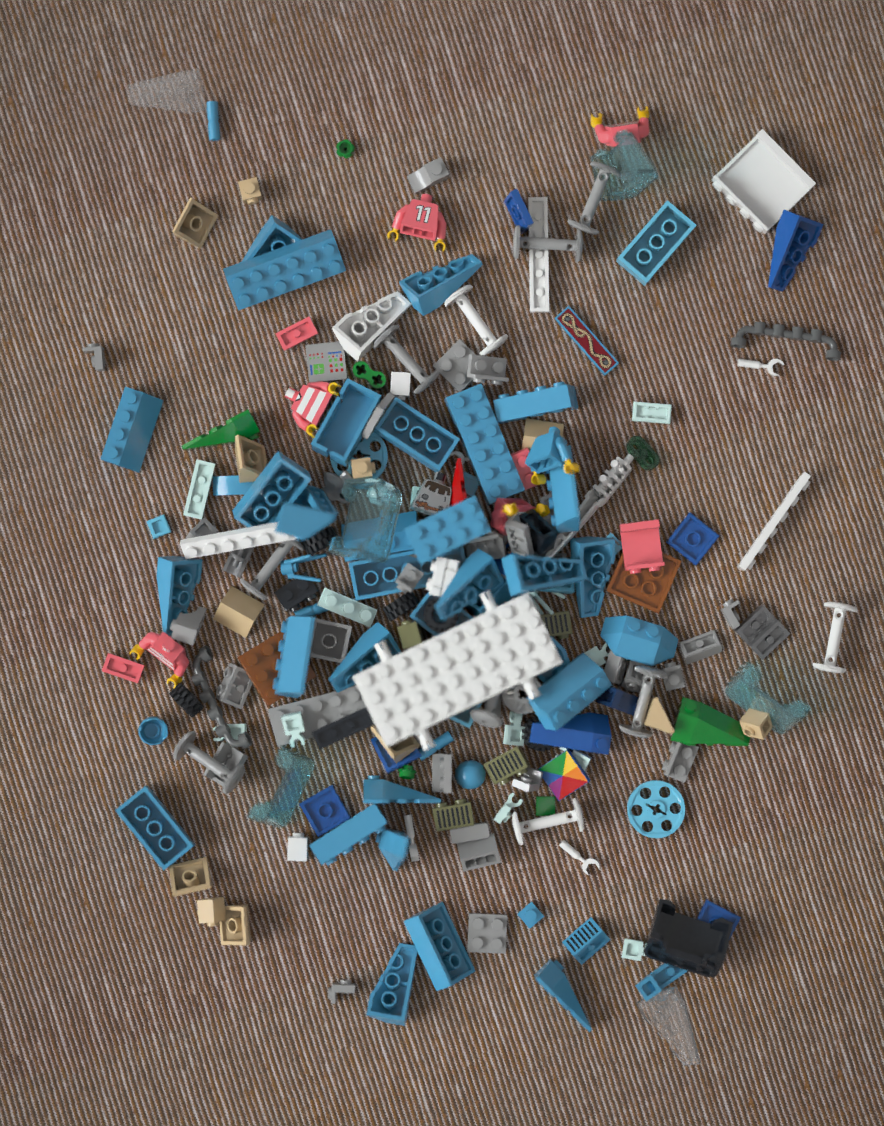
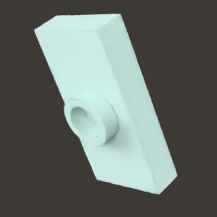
[632,401,672,424]

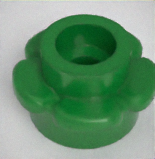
[336,139,355,158]
[398,765,417,779]

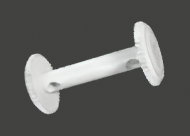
[444,285,508,356]
[813,602,857,673]
[512,798,584,845]

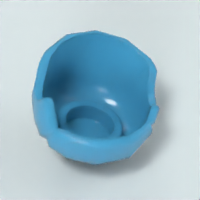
[138,716,168,745]
[455,760,486,789]

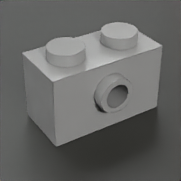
[457,833,501,872]

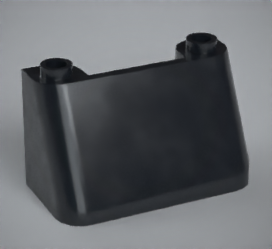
[643,898,734,977]

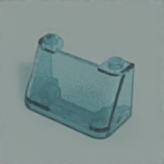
[590,130,658,201]
[328,479,402,562]
[725,662,811,734]
[247,745,314,828]

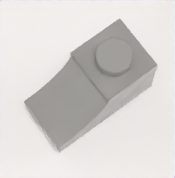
[407,157,449,194]
[170,606,207,645]

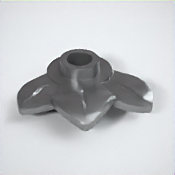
[322,470,354,504]

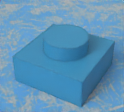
[517,901,544,929]

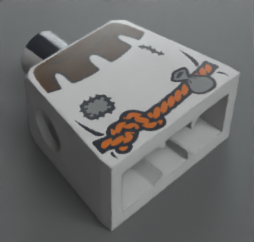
[409,472,452,516]

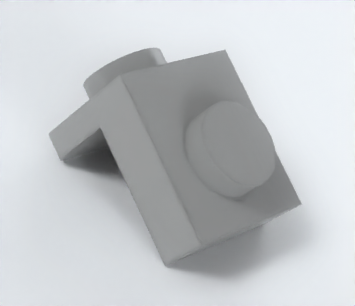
[328,979,356,1004]

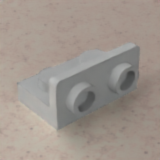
[467,354,509,385]
[505,514,534,556]
[216,663,253,709]
[661,741,699,783]
[432,753,452,793]

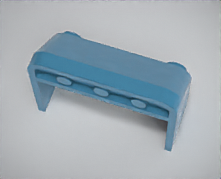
[275,485,338,541]

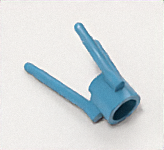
[280,553,327,582]

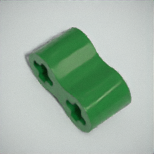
[353,361,386,390]

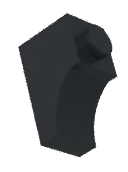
[519,509,558,555]

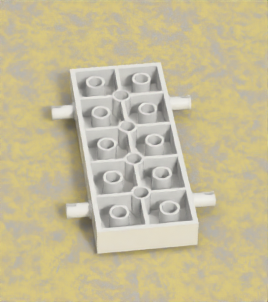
[352,590,562,751]

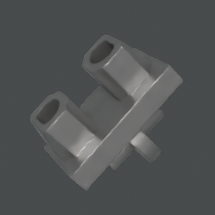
[223,547,254,578]

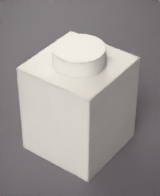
[390,372,411,400]
[287,833,308,861]

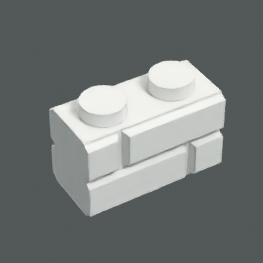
[426,556,460,597]

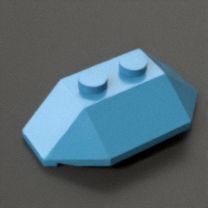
[600,616,679,666]

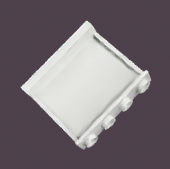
[712,129,816,234]

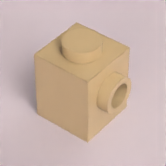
[238,177,263,205]
[351,457,376,481]
[740,708,773,740]
[197,897,226,926]

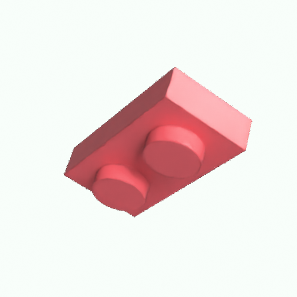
[275,317,318,351]
[511,448,537,490]
[102,653,145,684]

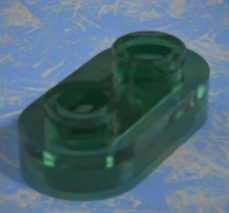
[626,436,660,471]

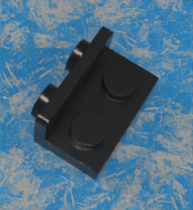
[274,572,318,613]

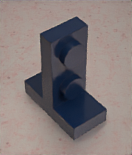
[595,687,650,716]

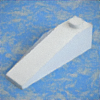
[332,291,411,362]

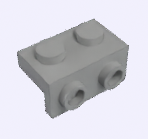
[463,531,507,560]
[204,742,248,786]

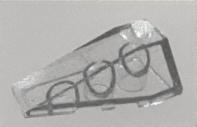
[126,68,207,113]
[636,986,701,1066]

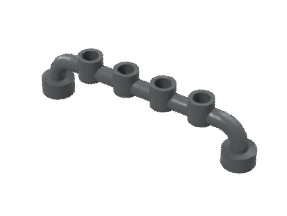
[731,322,841,361]
[191,645,253,749]

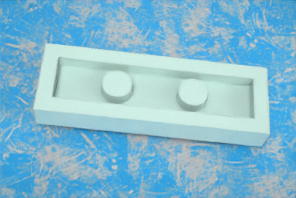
[183,459,216,520]
[317,588,378,627]

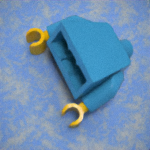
[525,427,579,485]

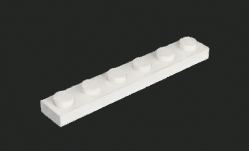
[528,197,549,313]
[737,472,811,571]
[180,522,296,559]

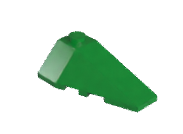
[181,409,261,451]
[671,697,750,746]

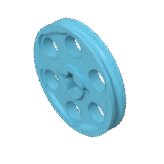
[330,432,388,485]
[627,780,685,838]

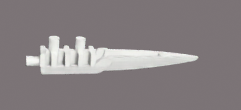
[545,453,634,558]

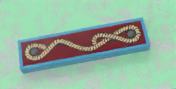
[554,306,619,376]

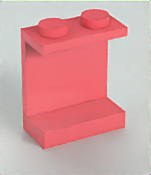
[619,519,665,574]

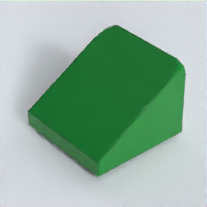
[536,796,555,816]

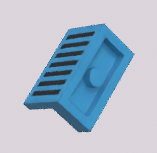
[562,917,610,965]

